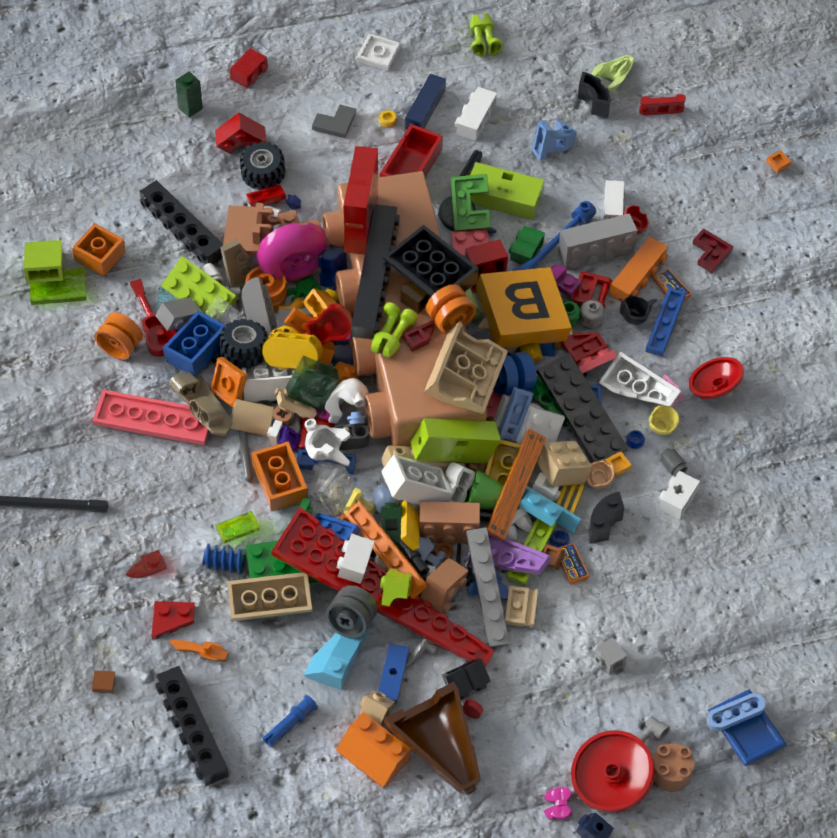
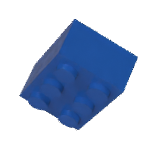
[163,311,227,377]

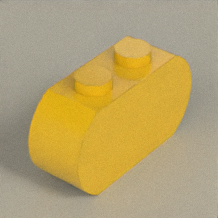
[262,331,323,372]

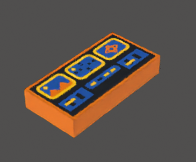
[653,269,691,301]
[560,543,589,585]

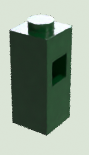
[175,71,203,118]
[381,502,402,551]

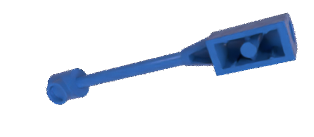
[512,201,597,271]

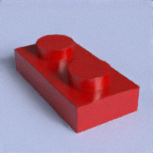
[246,185,286,207]

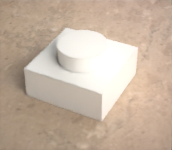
[267,420,283,446]

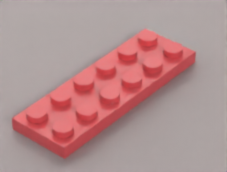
[92,390,209,446]

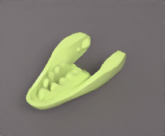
[592,55,634,92]

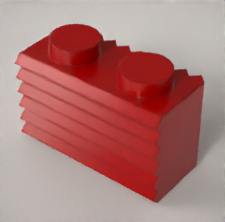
[230,48,268,88]

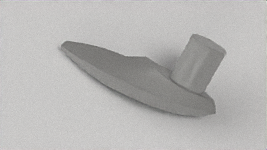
[289,412,301,432]
[405,638,437,669]

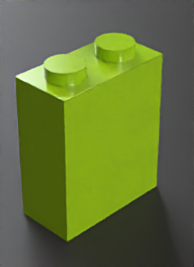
[24,240,64,283]

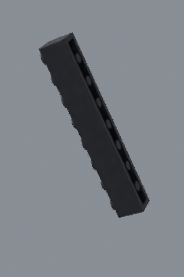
[351,204,400,340]

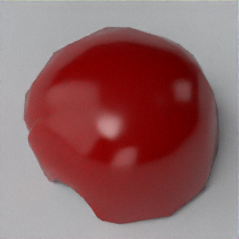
[623,205,649,234]

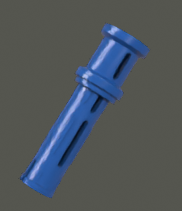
[262,694,318,747]

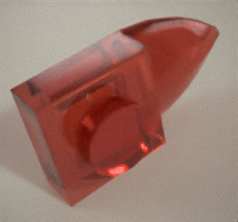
[125,550,167,578]

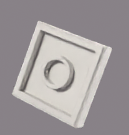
[356,34,401,71]

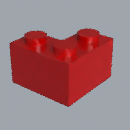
[215,112,267,154]

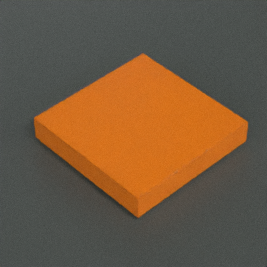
[211,357,247,407]

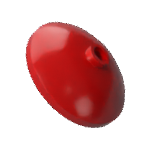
[689,357,744,399]

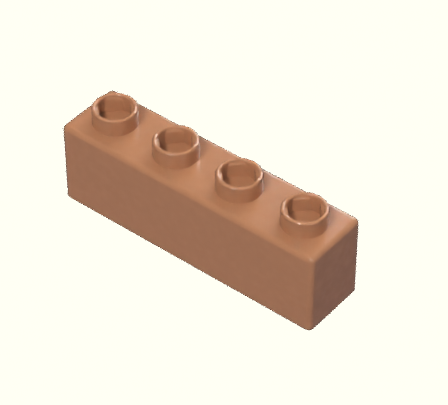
[322,171,487,446]

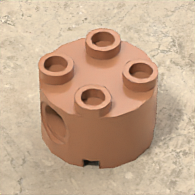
[653,743,695,792]

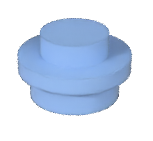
[347,412,367,424]

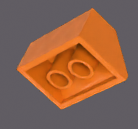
[336,712,411,789]

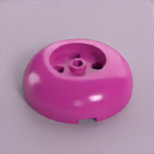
[256,222,329,282]

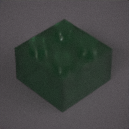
[286,355,339,411]

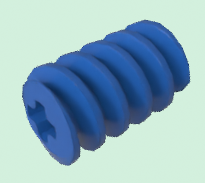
[202,543,246,574]

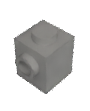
[595,637,627,674]

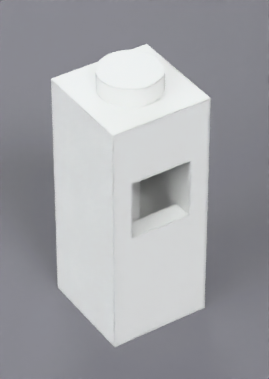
[604,180,624,220]

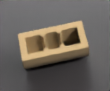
[230,399,274,436]

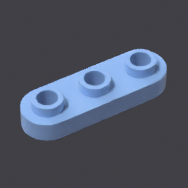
[707,693,765,731]

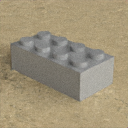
[558,214,637,269]

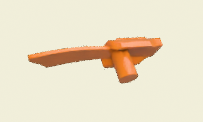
[169,640,228,662]

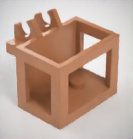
[223,203,281,271]

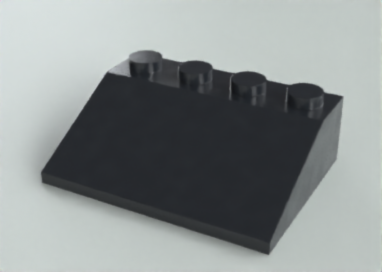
[383,225,478,297]

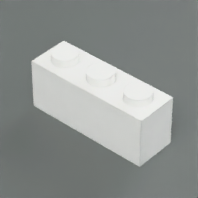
[455,87,497,141]

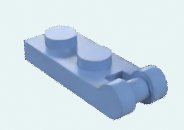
[497,387,533,443]

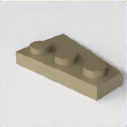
[220,240,257,289]

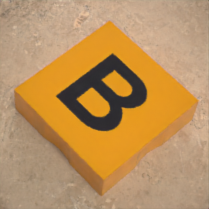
[475,267,572,348]

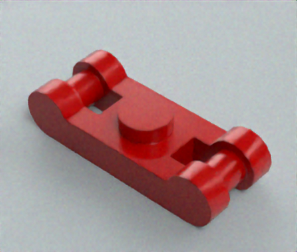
[639,94,686,116]

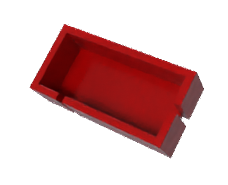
[380,124,443,177]

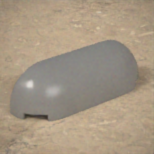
[242,277,277,337]

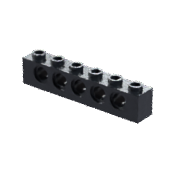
[139,180,223,265]
[155,666,229,786]

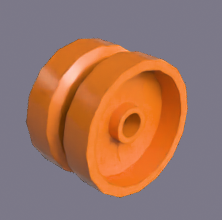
[245,266,287,312]
[426,284,476,334]
[94,312,143,360]

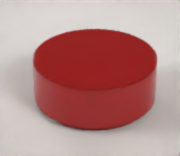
[462,700,483,719]

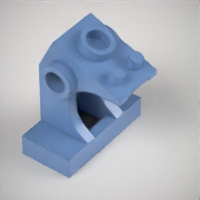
[532,119,577,160]

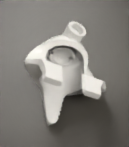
[325,378,369,424]
[305,419,351,467]

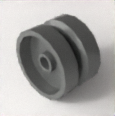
[325,586,378,638]

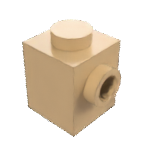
[359,690,395,725]

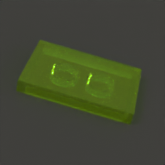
[30,267,87,305]

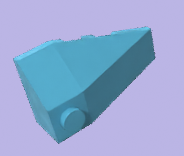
[304,622,372,690]

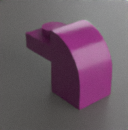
[551,265,582,298]

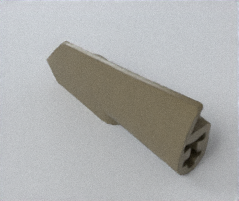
[169,372,233,436]

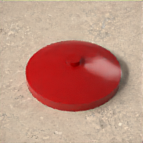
[571,730,655,813]

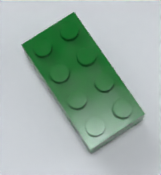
[245,541,320,583]

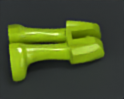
[470,13,503,57]
[371,302,418,358]

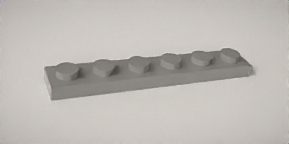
[466,527,509,648]

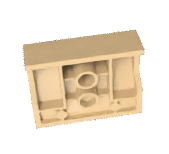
[424,322,508,414]

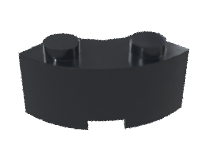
[578,72,611,118]
[589,492,625,544]

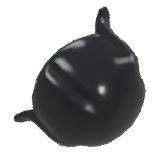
[619,296,657,325]

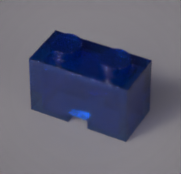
[318,244,348,291]

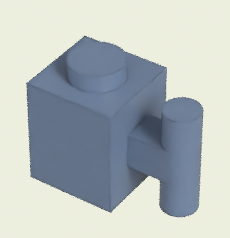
[416,536,446,569]

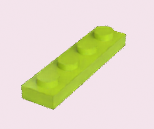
[507,518,558,587]

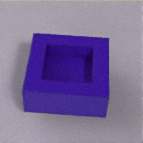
[278,426,300,452]

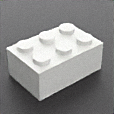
[382,454,453,505]

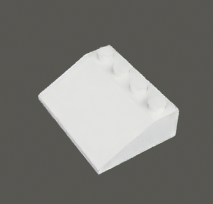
[242,359,321,403]

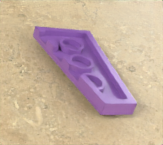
[463,534,551,575]

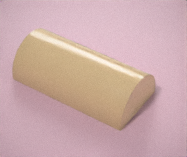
[227,572,312,622]

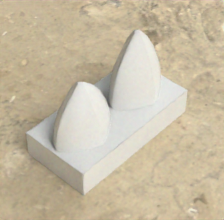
[505,508,533,541]

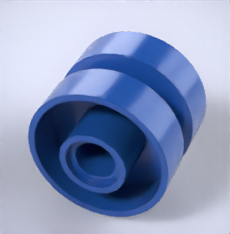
[493,352,536,396]

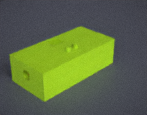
[470,162,544,220]
[410,418,501,463]

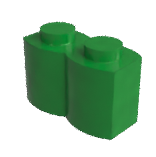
[509,226,545,264]

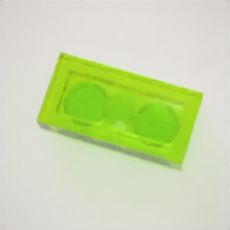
[215,511,260,544]

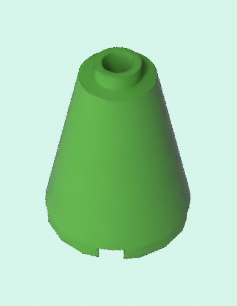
[465,470,521,511]

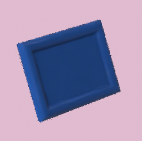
[708,689,787,767]

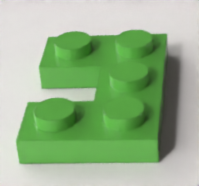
[451,174,491,231]

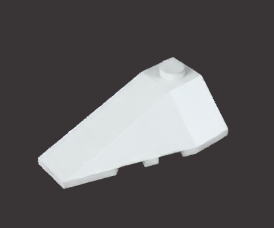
[599,352,682,407]

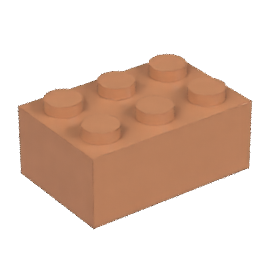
[419,501,480,545]

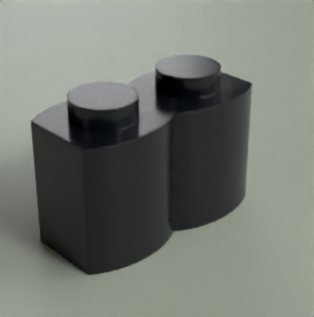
[442,658,491,700]

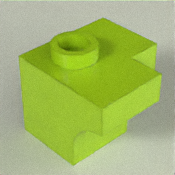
[380,568,412,606]

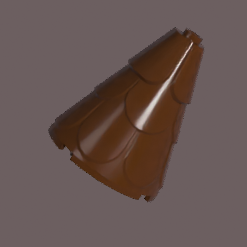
[384,681,481,795]

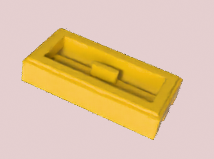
[556,484,585,514]

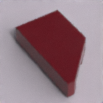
[403,320,435,352]

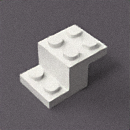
[494,395,565,444]

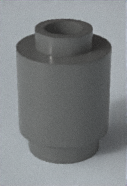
[660,448,688,477]

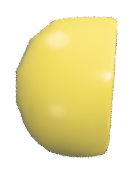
[649,405,680,436]

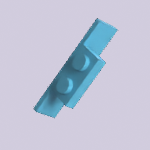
[518,486,581,534]

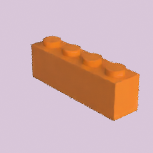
[609,236,668,302]

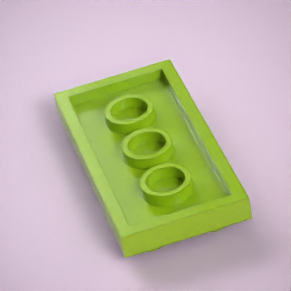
[160,256,239,322]

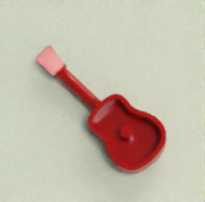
[130,279,178,357]
[303,304,352,345]

